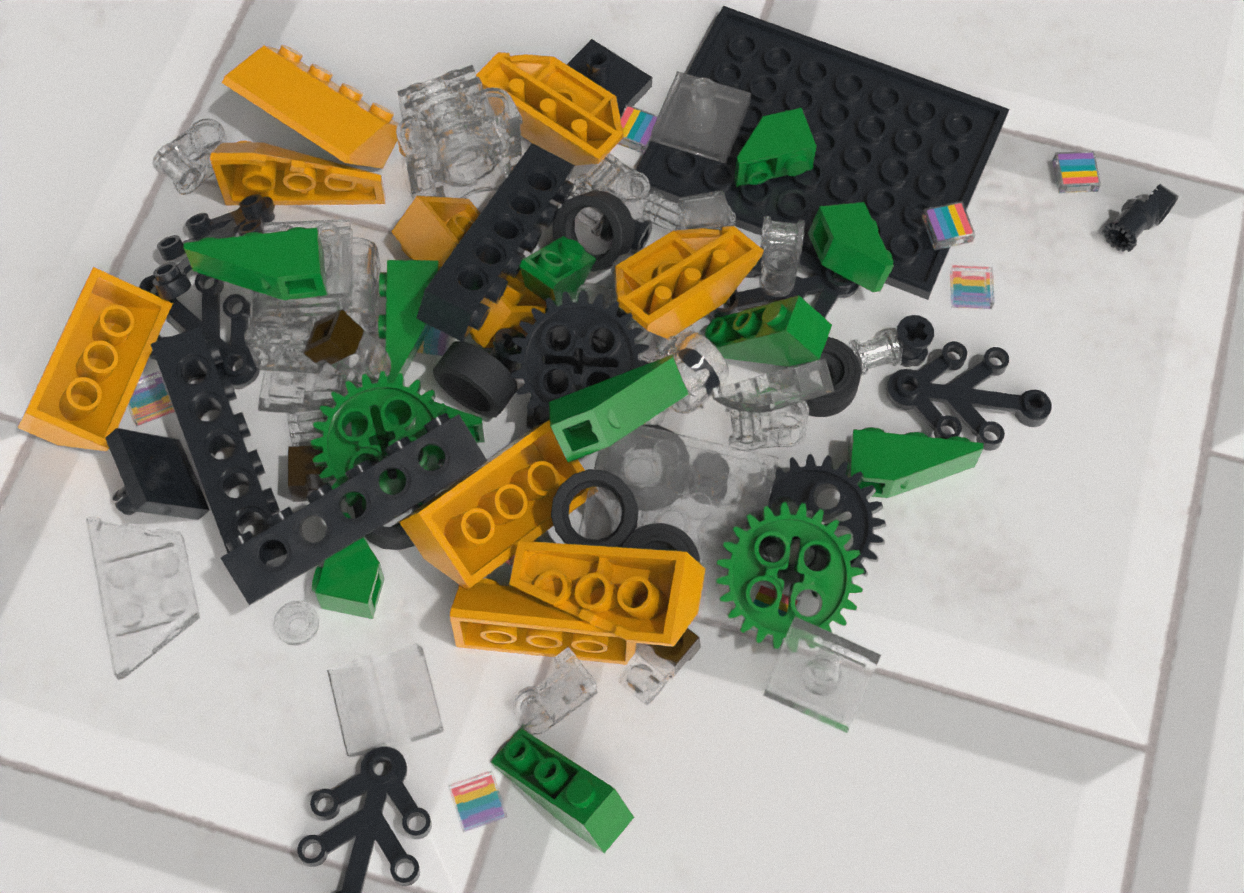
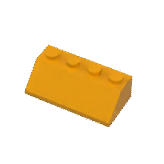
[222,44,404,169]
[391,196,547,348]
[17,267,173,451]
[399,420,599,590]
[450,578,637,666]

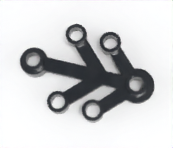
[153,194,275,300]
[709,241,860,318]
[139,273,261,387]
[887,341,1052,451]
[297,746,432,893]

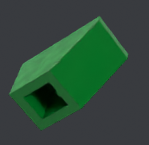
[734,108,817,187]
[808,202,894,292]
[520,236,596,306]
[312,512,385,619]

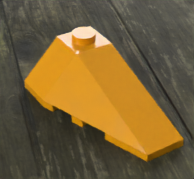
[210,141,386,206]
[509,541,706,646]

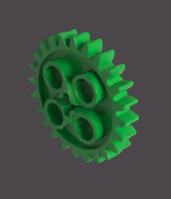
[311,371,447,512]
[715,502,864,650]

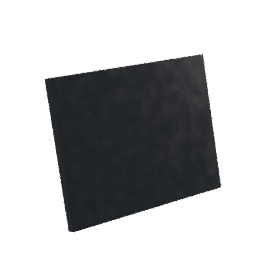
[631,6,1010,300]

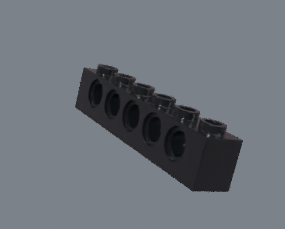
[416,143,575,343]
[151,327,287,566]
[220,413,487,605]

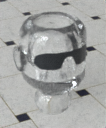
[644,331,729,426]

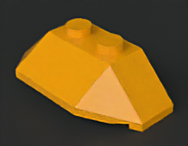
[473,52,623,166]
[614,226,764,340]

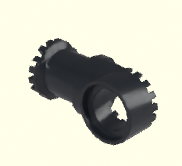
[1102,184,1179,252]

